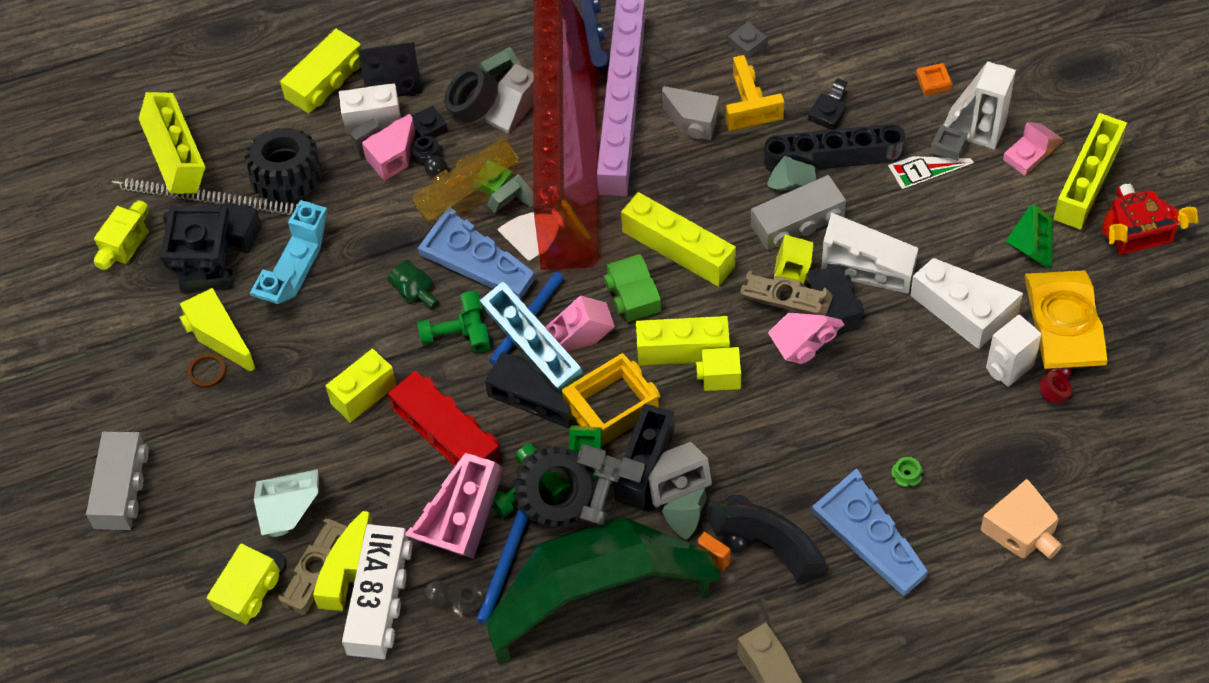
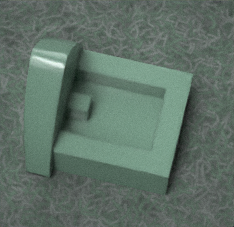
[480,47,522,77]
[767,156,816,191]
[487,174,538,213]
[662,488,707,540]

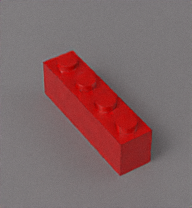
[388,371,501,467]

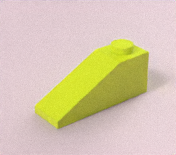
[179,288,256,371]

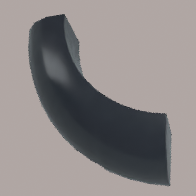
[705,500,829,582]

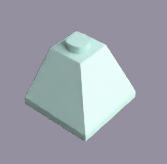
[254,469,319,537]

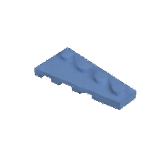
[418,206,535,300]
[811,468,928,597]

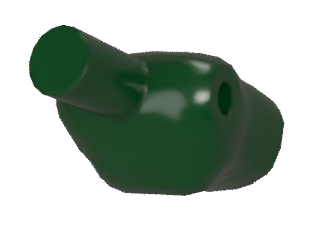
[387,260,439,310]

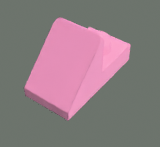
[1003,122,1063,176]

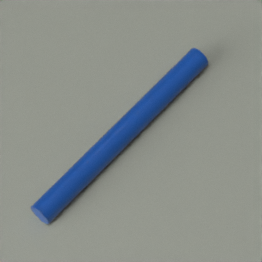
[489,272,564,366]
[477,509,528,625]

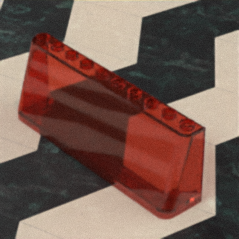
[533,0,599,270]

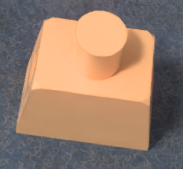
[980,479,1062,559]

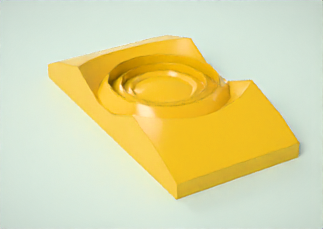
[1025,270,1107,369]

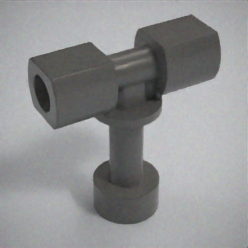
[576,444,645,526]

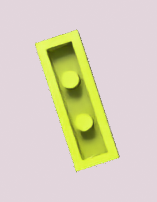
[280,29,362,114]
[636,316,730,366]

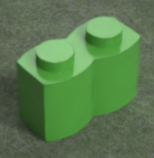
[603,254,661,322]

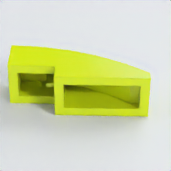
[313,511,373,611]

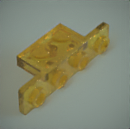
[411,137,519,222]

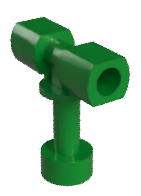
[417,291,491,353]
[491,443,570,519]

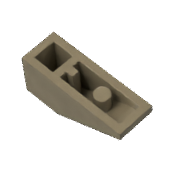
[737,623,802,683]

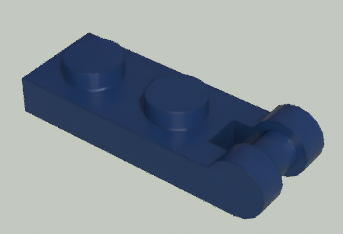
[580,0,610,71]

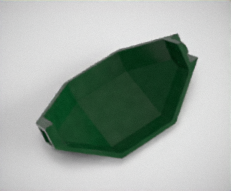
[486,517,721,665]

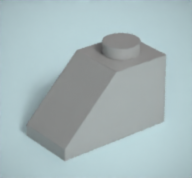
[486,64,541,134]
[662,86,719,140]
[648,442,712,507]

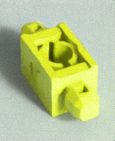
[94,200,149,270]

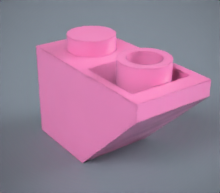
[362,114,416,181]
[545,295,615,352]
[768,313,844,364]

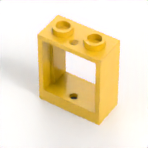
[562,353,660,446]

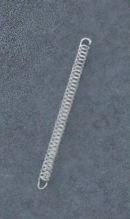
[112,178,298,215]

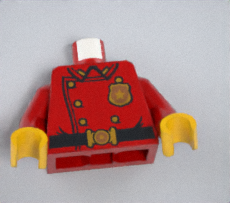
[1102,184,1199,255]

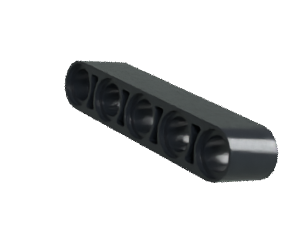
[764,124,905,172]

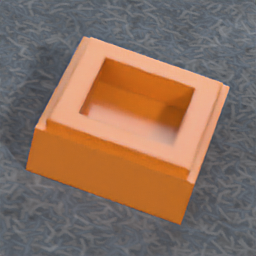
[916,63,953,96]
[698,532,730,571]

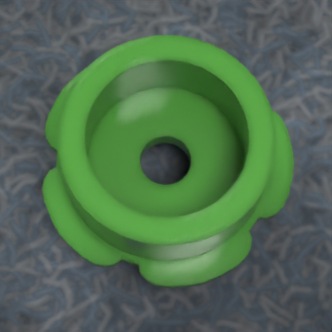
[891,457,923,487]

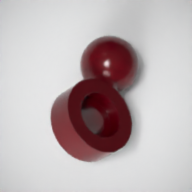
[1039,367,1072,404]

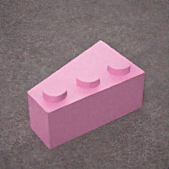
[405,453,504,559]

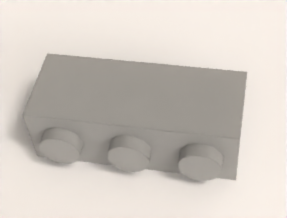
[751,175,846,251]
[86,432,148,530]

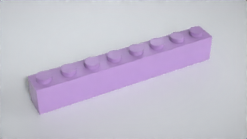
[597,0,645,196]

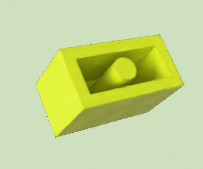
[325,348,397,423]
[206,544,280,625]

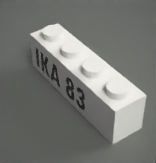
[342,524,412,659]

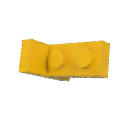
[726,55,784,131]

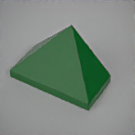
[1006,205,1053,269]

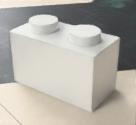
[339,83,401,134]
[986,314,1042,387]

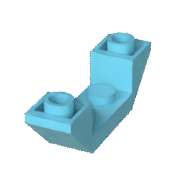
[250,200,328,304]

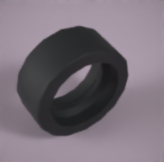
[444,66,498,123]

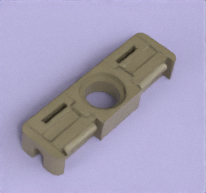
[740,270,833,316]
[279,519,347,615]

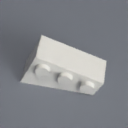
[943,62,1016,150]
[821,213,918,294]
[910,258,1023,349]

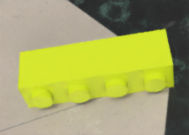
[139,92,205,194]
[1053,113,1127,230]
[621,192,736,287]

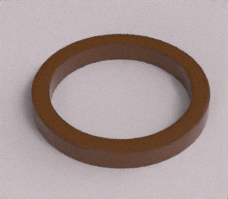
[188,353,226,388]

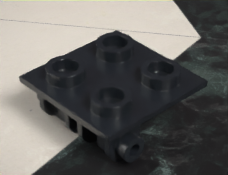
[358,42,422,96]

